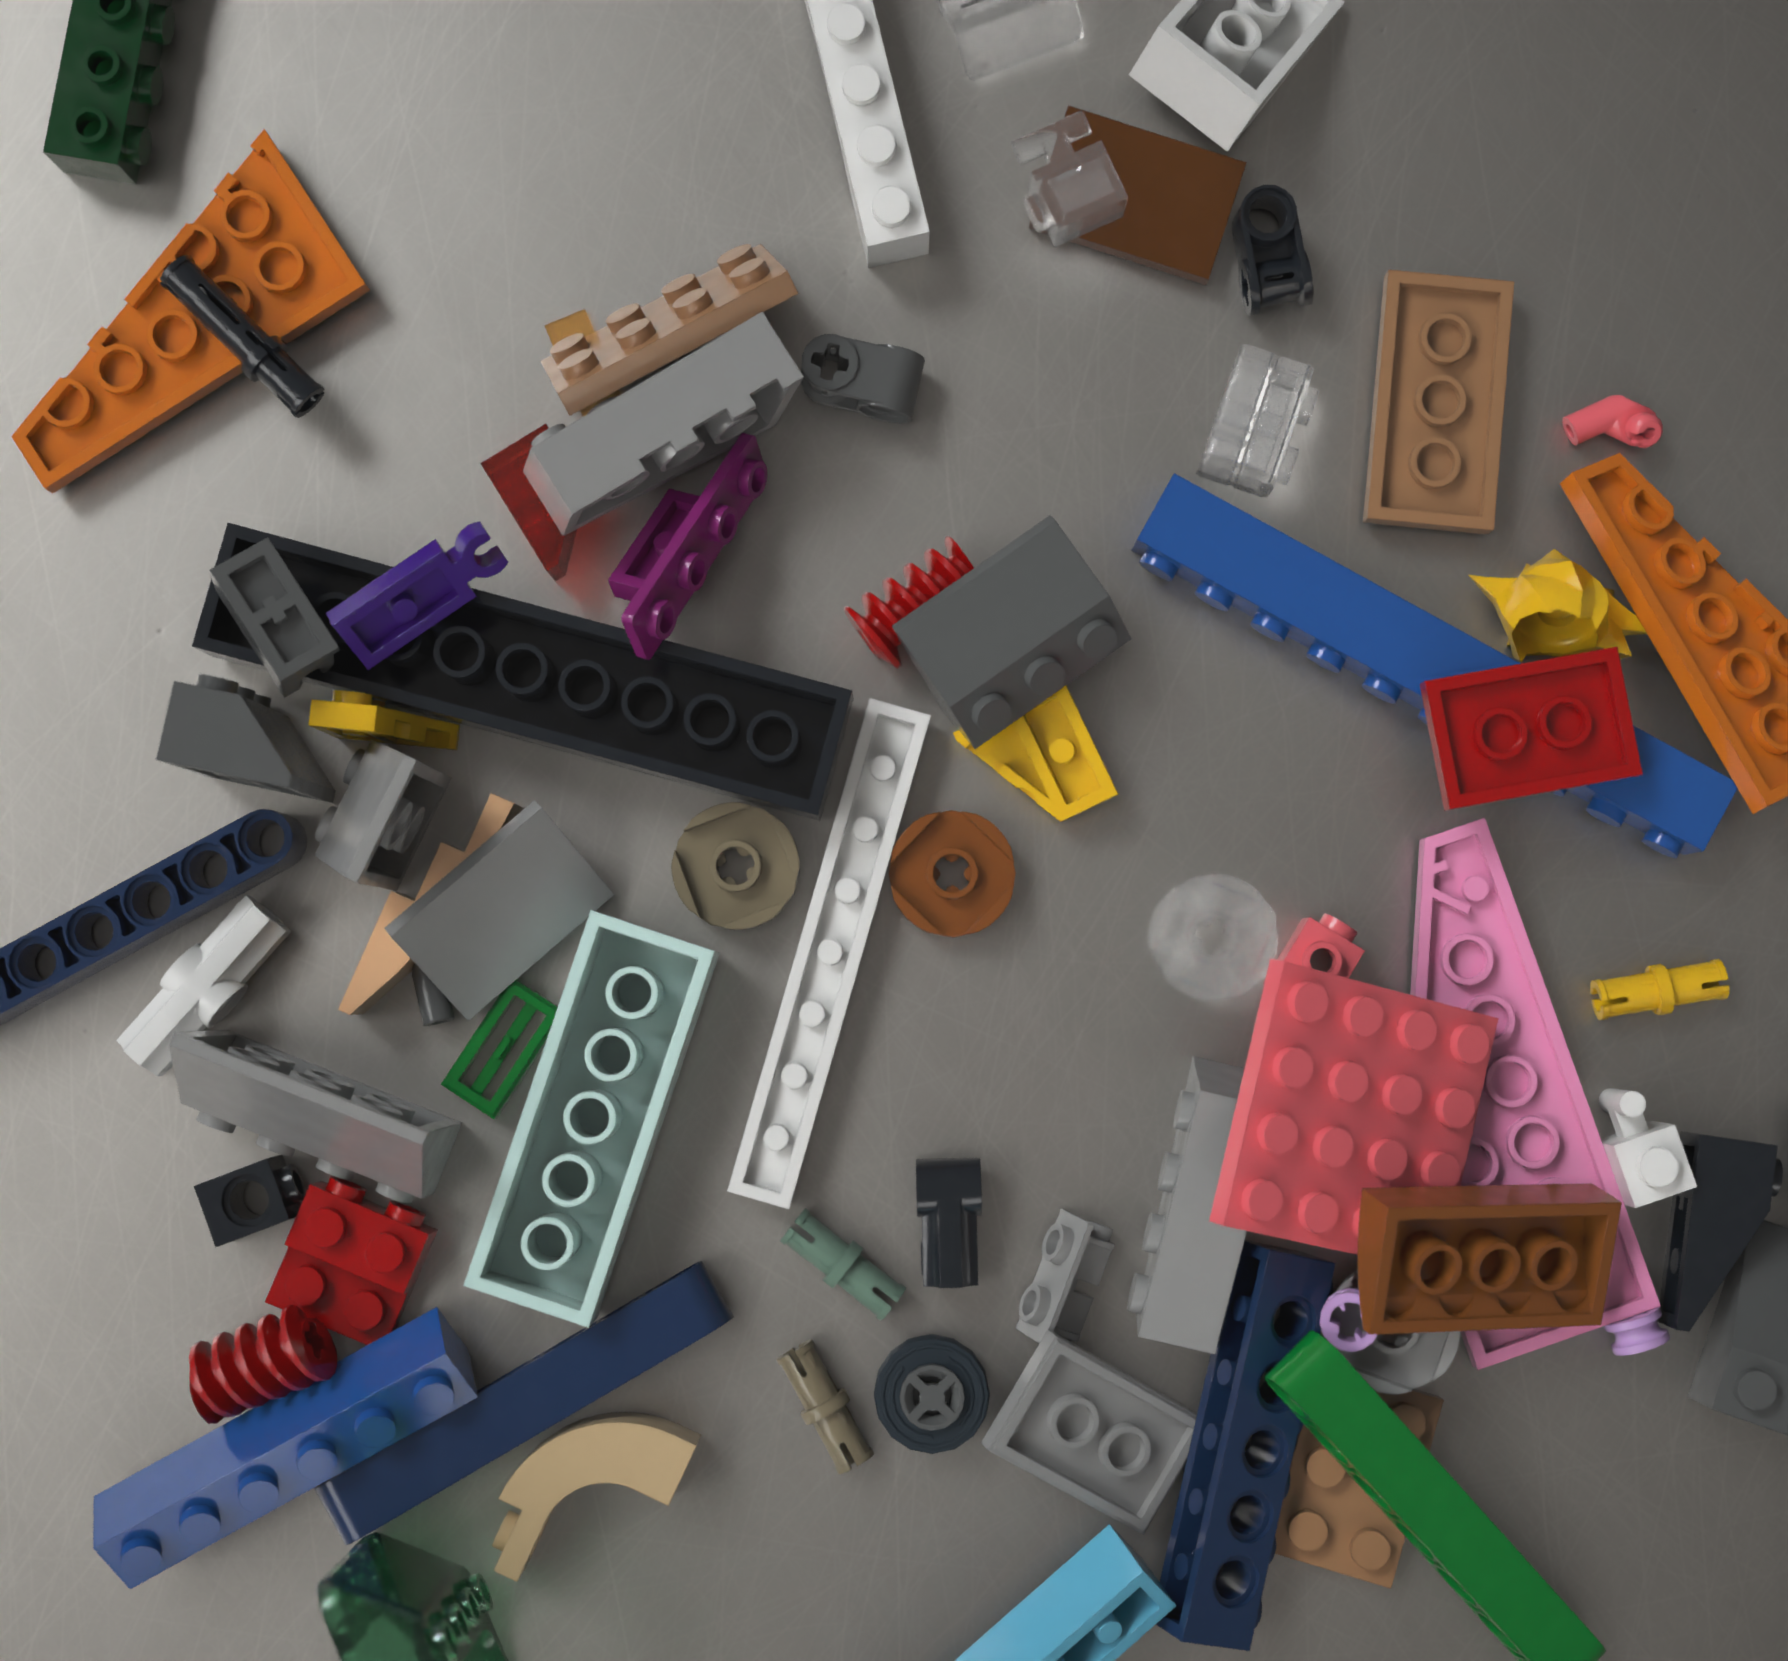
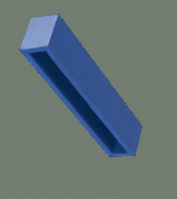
[93,1307,478,1589]

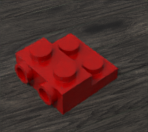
[265,1176,438,1345]

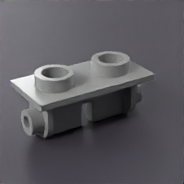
[1015,1209,1115,1343]

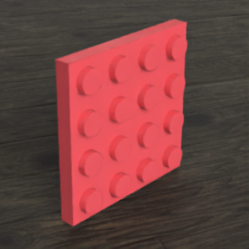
[1209,959,1499,1255]

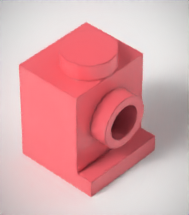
[1263,913,1365,984]

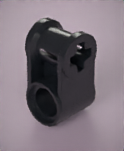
[1232,185,1314,316]

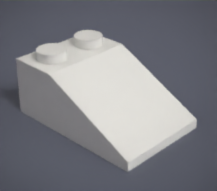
[1129,0,1345,152]

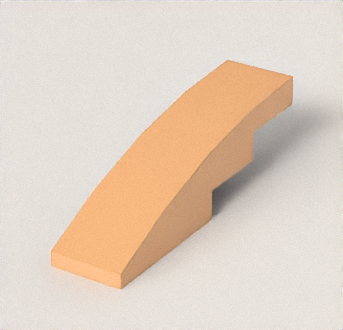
[338,793,523,1015]

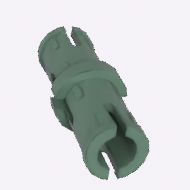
[780,1208,906,1321]

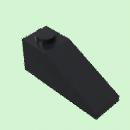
[1657,1131,1783,1332]

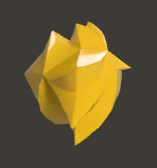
[1468,548,1647,662]

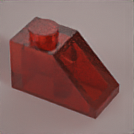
[481,424,577,581]

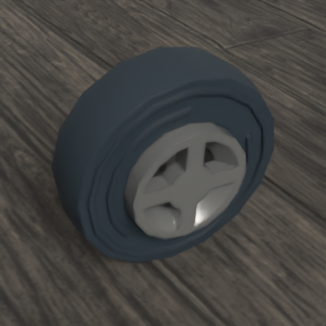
[874,1334,990,1454]

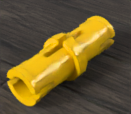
[1590,959,1730,1020]

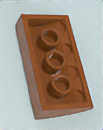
[1357,1183,1622,1335]

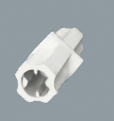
[116,895,291,1076]

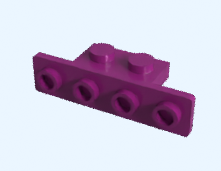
[608,433,768,660]

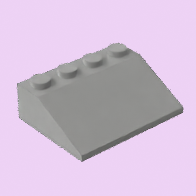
[169,1030,462,1204]

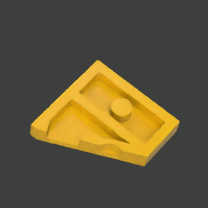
[953,685,1119,822]
[308,690,460,751]

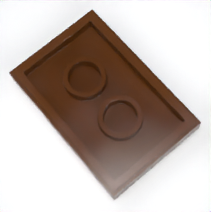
[1029,105,1247,285]

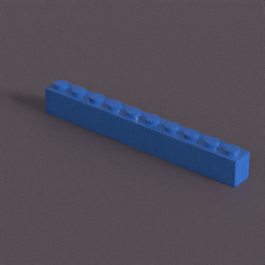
[1131,473,1738,858]

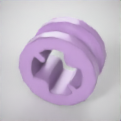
[1320,1287,1377,1352]
[1604,1307,1670,1356]

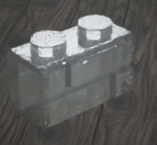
[1196,344,1319,498]

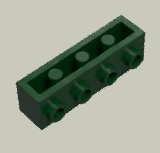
[43,0,175,185]

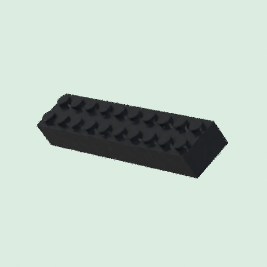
[192,523,854,821]

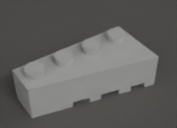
[523,311,804,536]

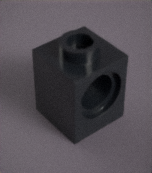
[194,1155,306,1247]

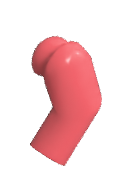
[1562,395,1663,448]

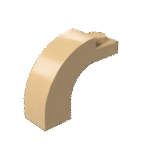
[492,1412,701,1582]

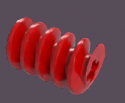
[843,536,974,669]
[189,1305,337,1424]

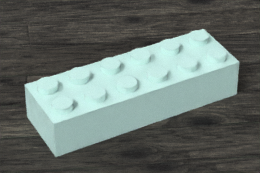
[463,910,720,1328]

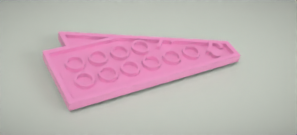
[1410,818,1661,1370]

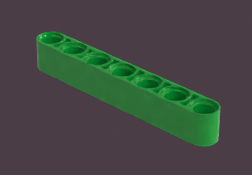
[1265,1330,1606,1661]

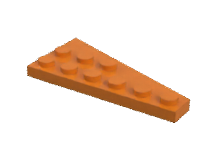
[11,129,370,493]
[1559,453,1788,814]

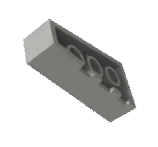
[1127,1056,1247,1354]

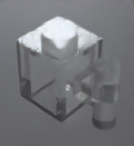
[1011,110,1128,248]

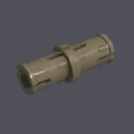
[776,1339,874,1475]

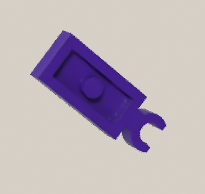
[326,521,508,670]

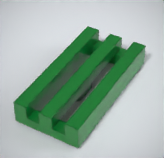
[441,979,558,1119]

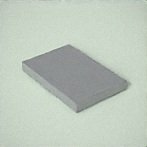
[384,800,614,1021]
[981,1329,1197,1535]

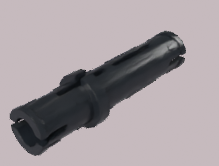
[160,255,325,418]

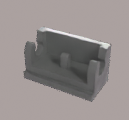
[209,537,339,698]

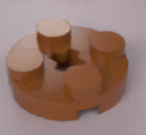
[888,810,1016,938]

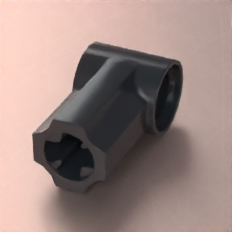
[916,1158,982,1288]

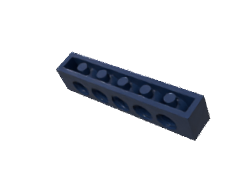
[1156,1240,1336,1651]

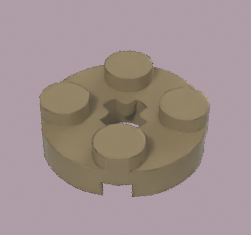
[671,802,800,930]

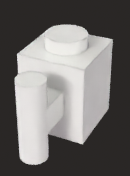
[1599,1088,1697,1208]

